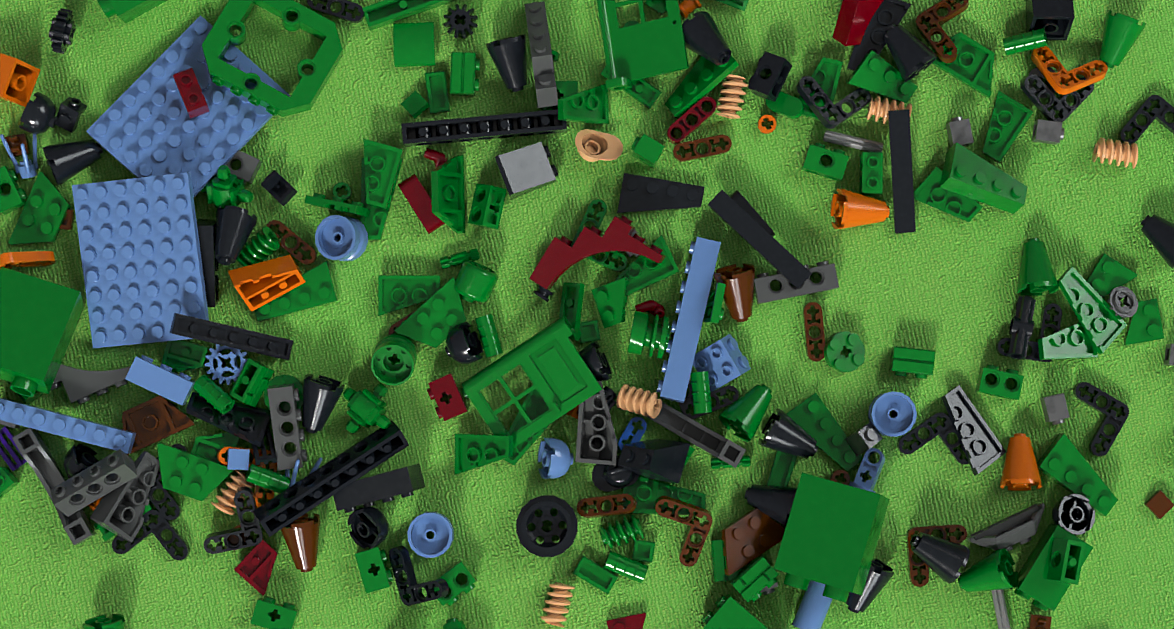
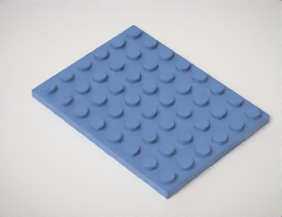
[86,15,291,197]
[72,172,209,348]

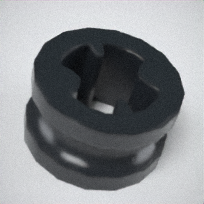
[533,284,553,302]

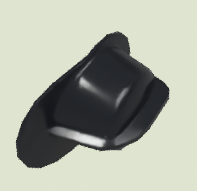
[592,455,639,492]

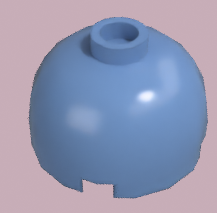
[538,438,574,479]

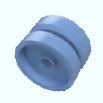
[315,215,368,261]
[868,391,917,437]
[407,512,454,558]

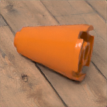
[830,189,890,229]
[1000,433,1042,491]

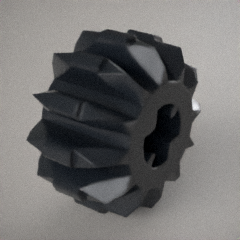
[444,4,478,39]

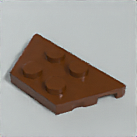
[122,395,195,455]
[722,508,785,576]

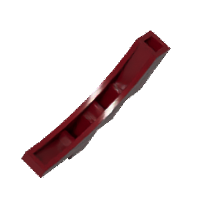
[832,0,884,46]
[529,215,665,289]

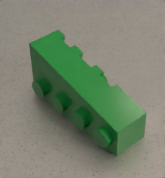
[940,142,1028,214]
[1037,433,1118,516]

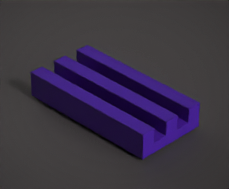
[0,426,27,471]

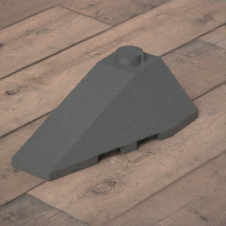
[575,381,618,465]
[90,451,160,542]

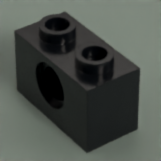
[748,51,792,102]

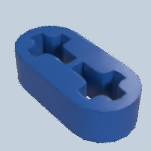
[618,417,647,451]

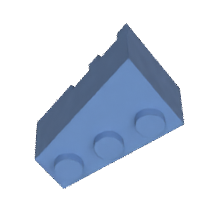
[125,354,195,405]

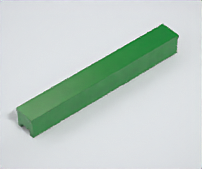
[362,0,455,31]

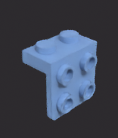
[693,334,751,392]

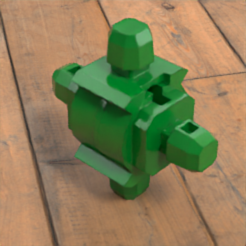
[201,165,253,209]
[343,383,391,434]

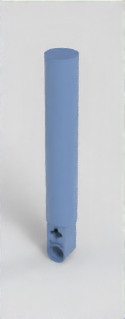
[792,448,885,629]

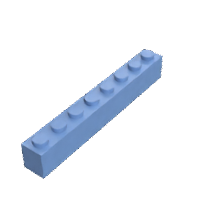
[657,237,721,403]
[0,397,136,454]

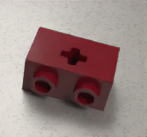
[173,68,209,119]
[427,374,468,421]

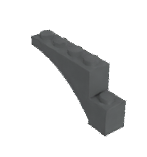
[524,1,558,108]
[50,364,131,405]
[647,402,746,468]

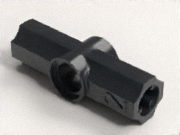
[1007,296,1036,359]

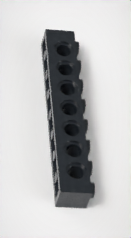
[401,109,567,147]
[253,421,409,537]

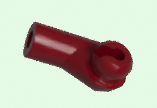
[424,148,447,168]
[635,300,665,318]

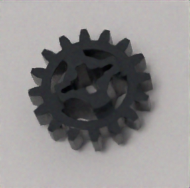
[49,8,76,54]

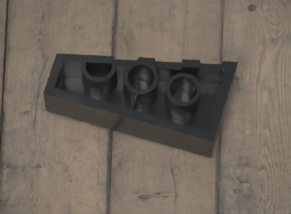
[333,464,425,513]

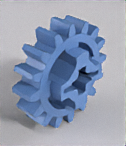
[205,344,248,385]

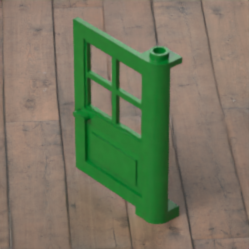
[597,0,689,91]
[461,315,603,448]

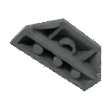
[966,502,1045,551]

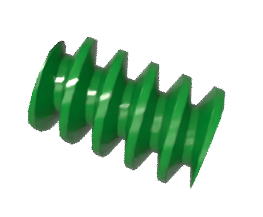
[236,226,280,267]
[599,515,645,550]

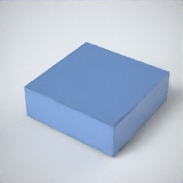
[227,448,250,470]

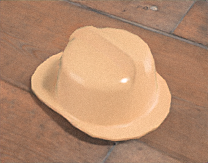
[575,129,623,162]

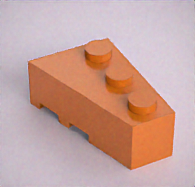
[228,254,305,312]

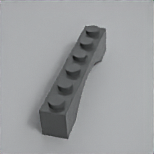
[12,428,97,545]

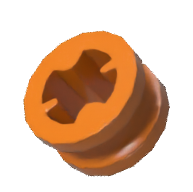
[758,115,777,134]

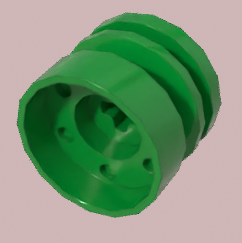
[627,311,671,359]
[371,334,417,386]

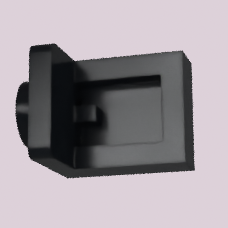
[56,97,87,133]
[261,170,298,206]

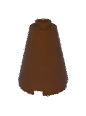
[714,263,755,322]
[281,513,320,572]

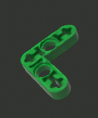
[572,199,627,272]

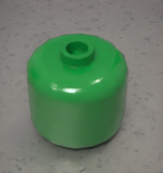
[454,260,498,303]

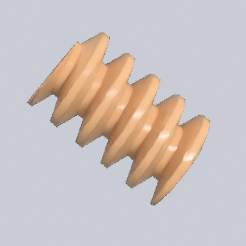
[716,74,748,119]
[867,95,912,124]
[1092,137,1138,169]
[616,384,662,419]
[211,470,254,515]
[540,582,575,628]

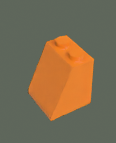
[0,53,41,107]

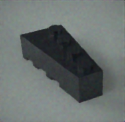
[196,219,219,307]

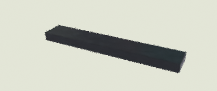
[888,109,916,233]
[708,190,812,289]
[170,313,293,360]

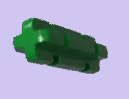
[440,248,480,269]
[710,455,751,469]

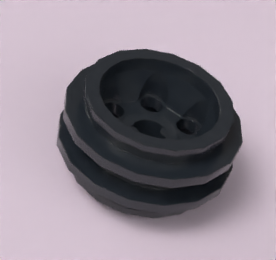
[516,495,577,557]

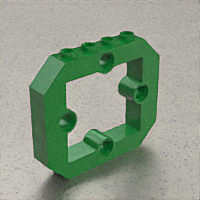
[202,0,343,117]

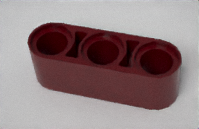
[667,97,716,144]
[397,174,445,234]

